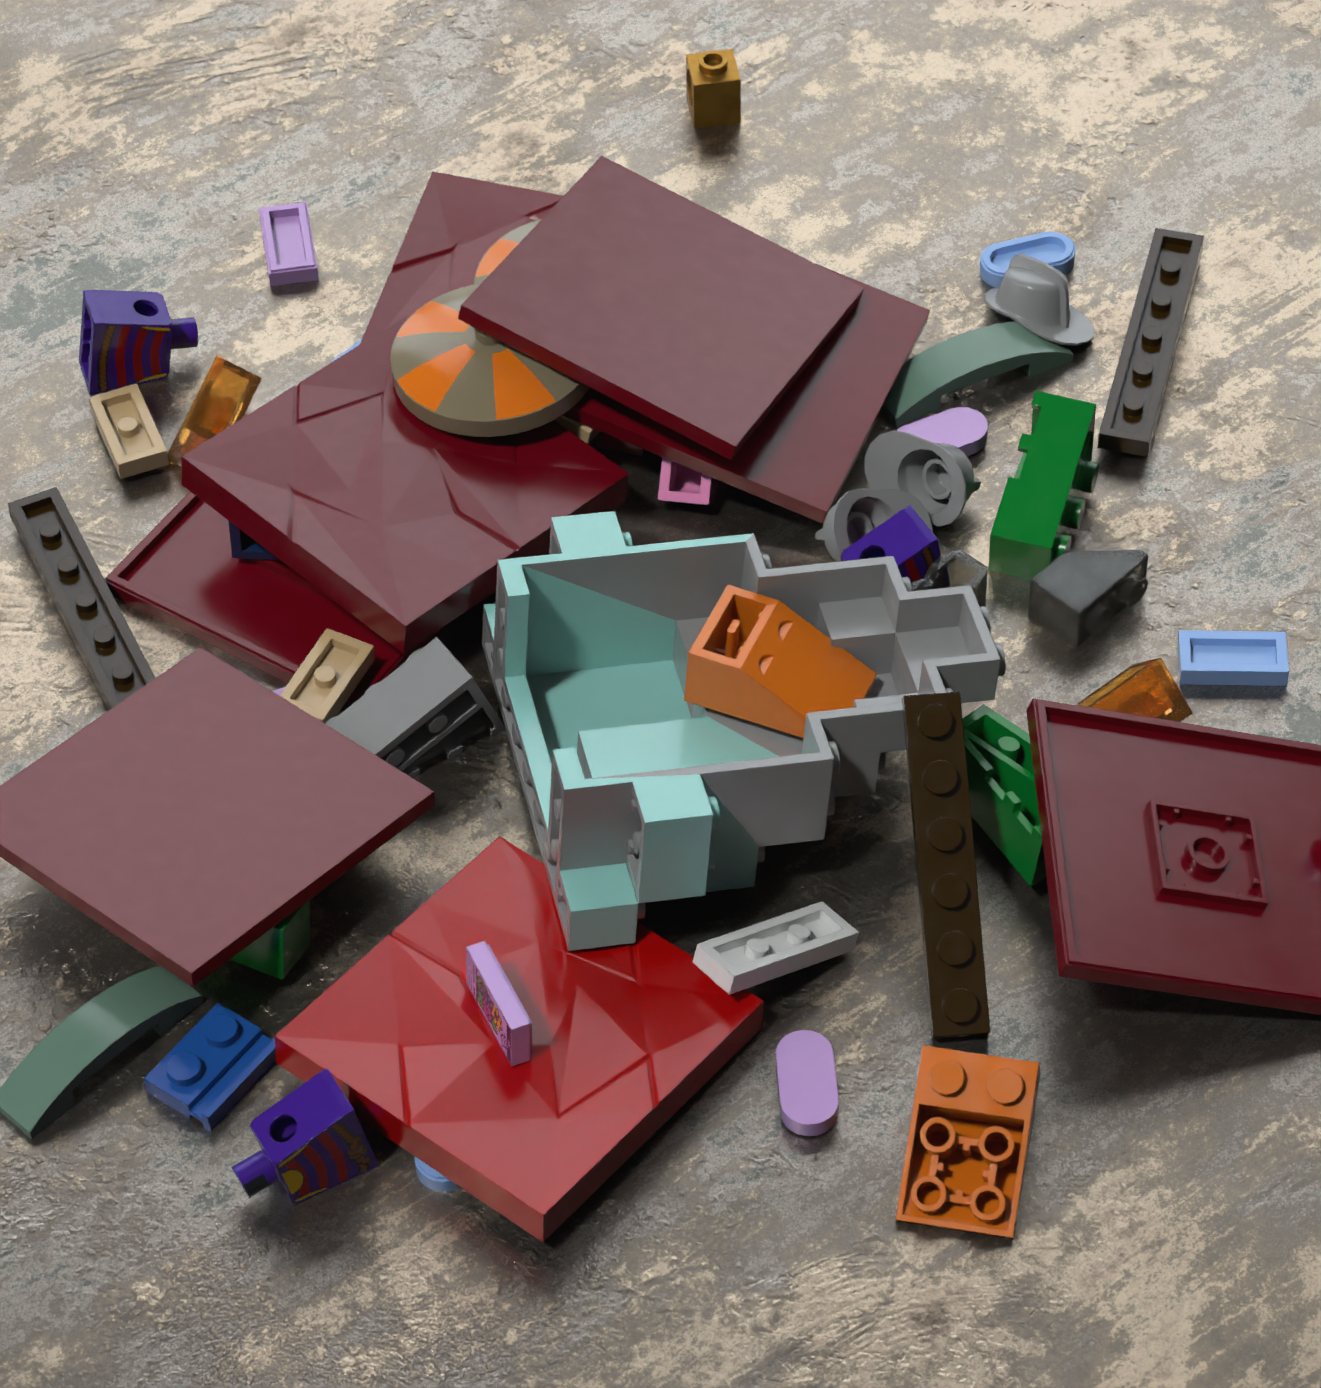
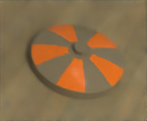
[390,283,590,437]

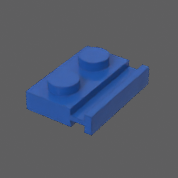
[144,1003,276,1132]

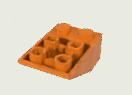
[684,585,877,738]
[895,1045,1041,1239]

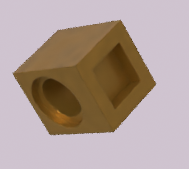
[686,49,741,129]

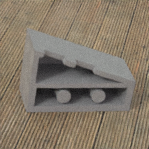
[325,637,506,778]

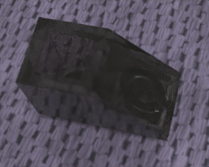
[1028,550,1148,648]

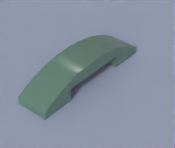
[883,321,1074,426]
[0,966,203,1139]

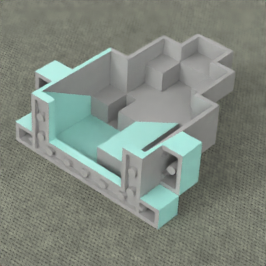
[482,511,1006,951]

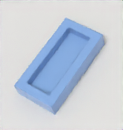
[1177,630,1289,686]

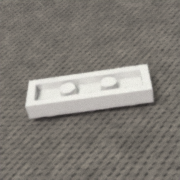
[693,901,859,995]

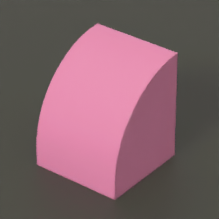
[658,457,718,505]

